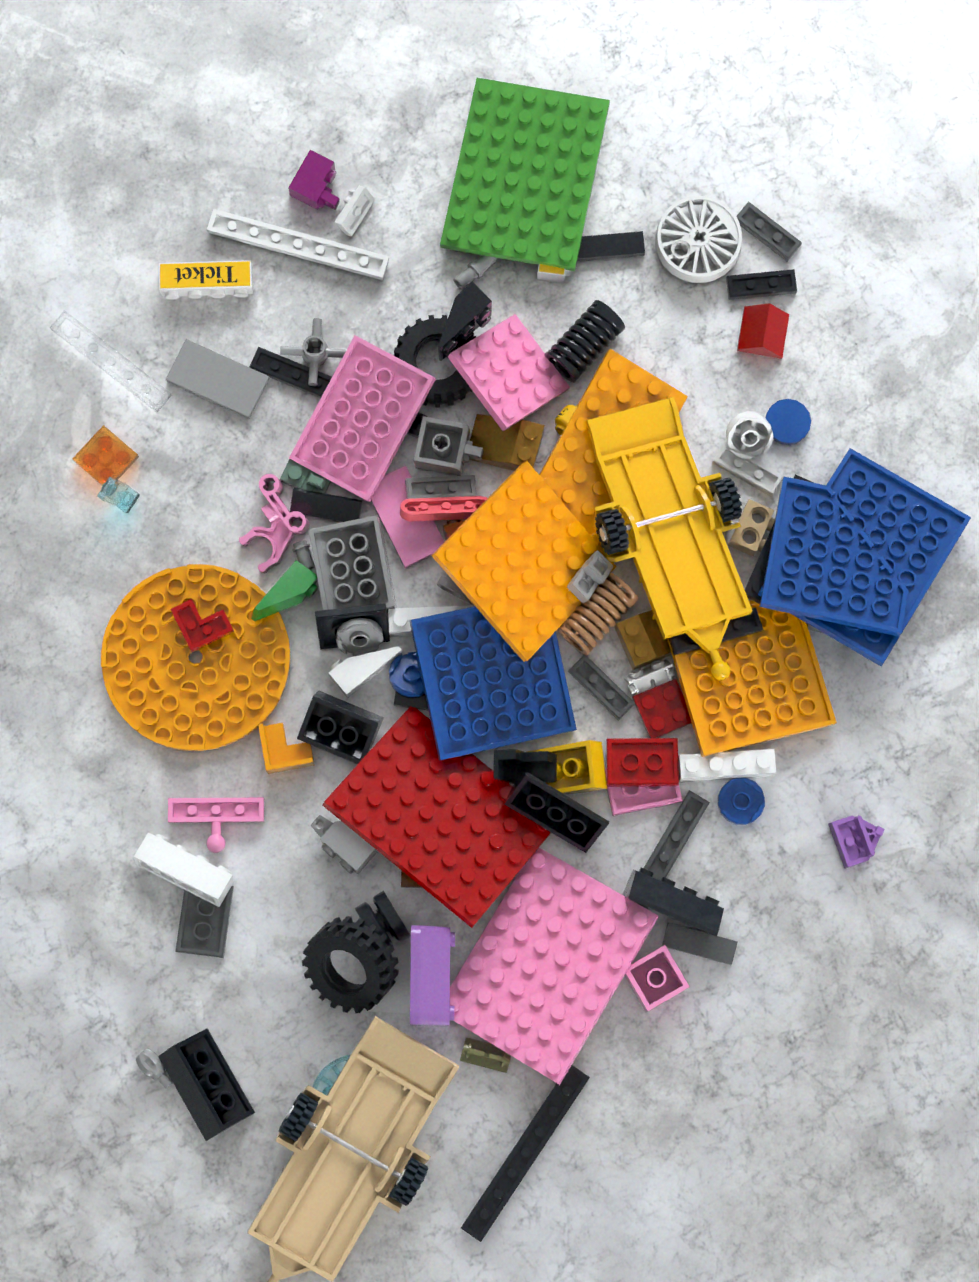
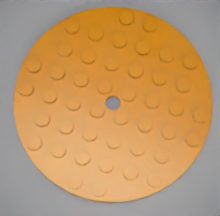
[101,564,290,751]

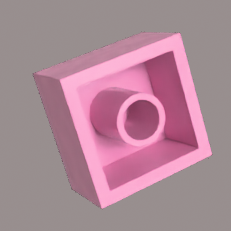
[624,945,689,1012]

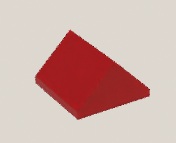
[737,303,790,359]

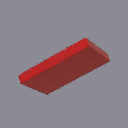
[606,738,679,787]

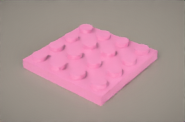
[448,314,570,431]

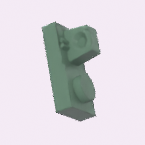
[280,459,331,494]

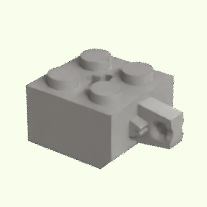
[413,416,484,476]
[311,815,377,874]

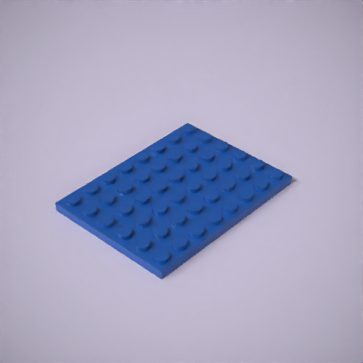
[758,448,971,667]

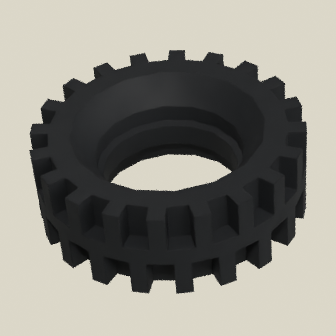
[394,315,476,408]
[302,916,399,1014]

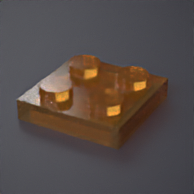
[72,425,139,491]

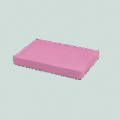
[605,769,682,816]

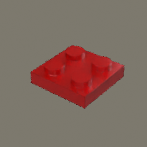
[632,679,692,738]

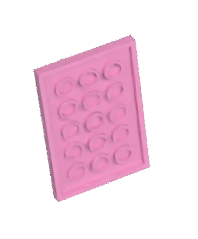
[289,335,436,502]

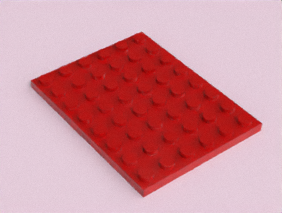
[322,706,551,928]

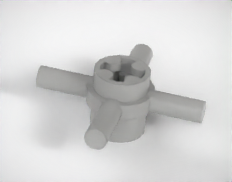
[280,318,347,386]

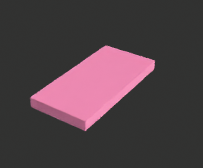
[371,466,444,568]

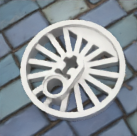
[655,196,742,283]

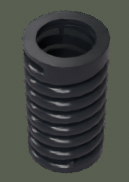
[545,300,625,383]

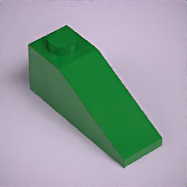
[251,560,318,621]

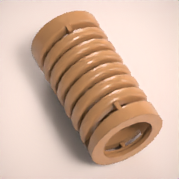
[557,572,639,656]

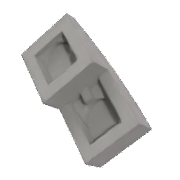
[567,550,614,603]

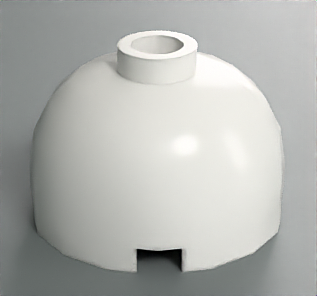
[726,411,774,459]

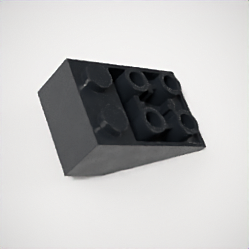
[438,281,492,361]

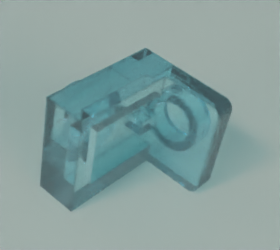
[97,477,140,513]

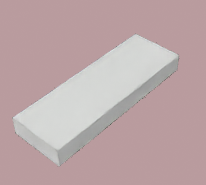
[712,442,784,497]

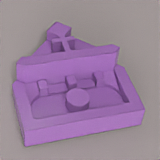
[828,815,885,868]

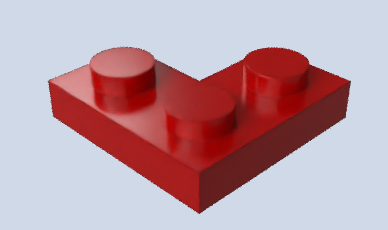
[170,599,234,652]

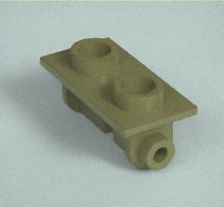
[460,1037,511,1073]

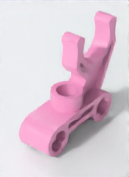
[239,474,309,573]

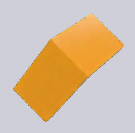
[258,723,315,774]

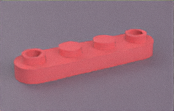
[400,496,488,522]

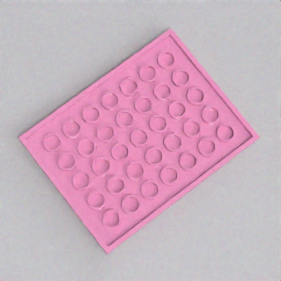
[450,848,659,1085]

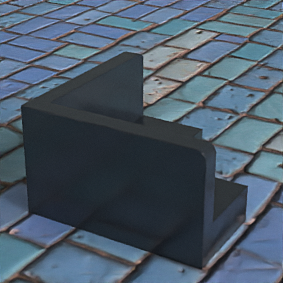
[494,749,557,784]

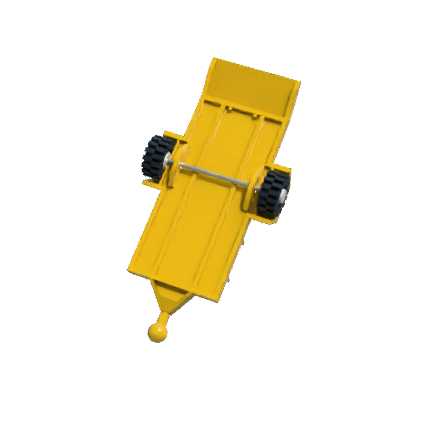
[586,397,753,680]

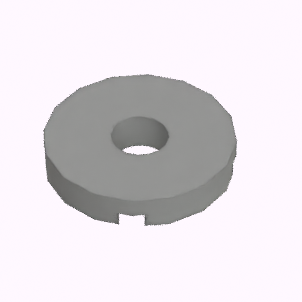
[336,618,383,656]

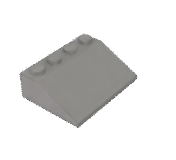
[308,515,397,613]

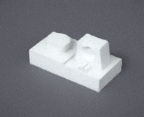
[335,185,375,237]

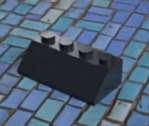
[505,772,610,853]
[622,868,724,937]
[158,1028,255,1141]

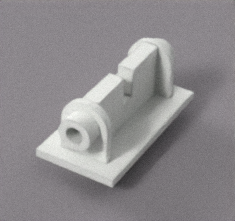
[624,659,675,695]

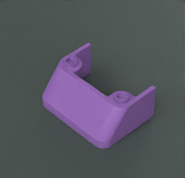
[410,925,455,1026]

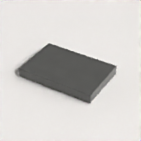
[175,886,234,958]

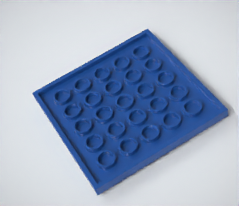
[409,606,577,760]

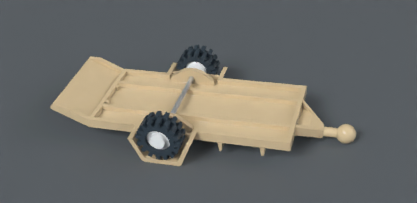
[247,1016,459,1282]

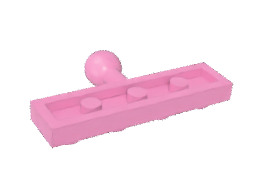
[168,797,264,853]

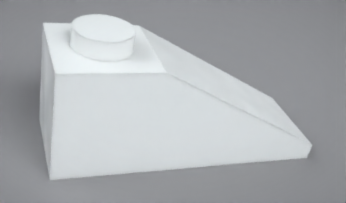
[329,646,402,698]

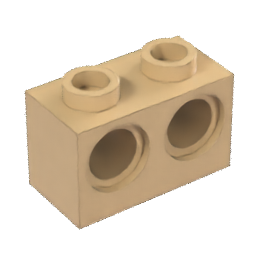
[728,499,775,556]

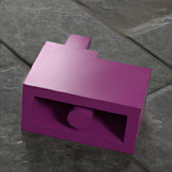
[288,150,340,210]

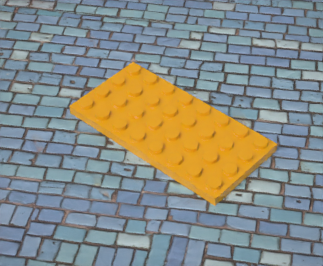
[539,349,688,548]

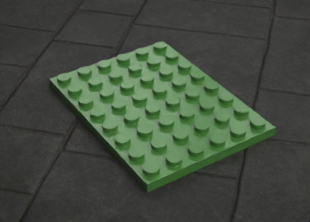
[440,78,610,271]

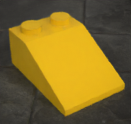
[526,740,607,795]

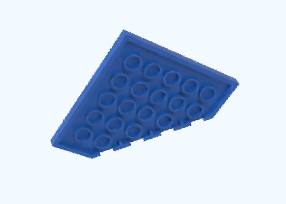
[759,476,908,637]

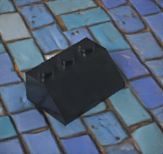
[297,691,384,764]

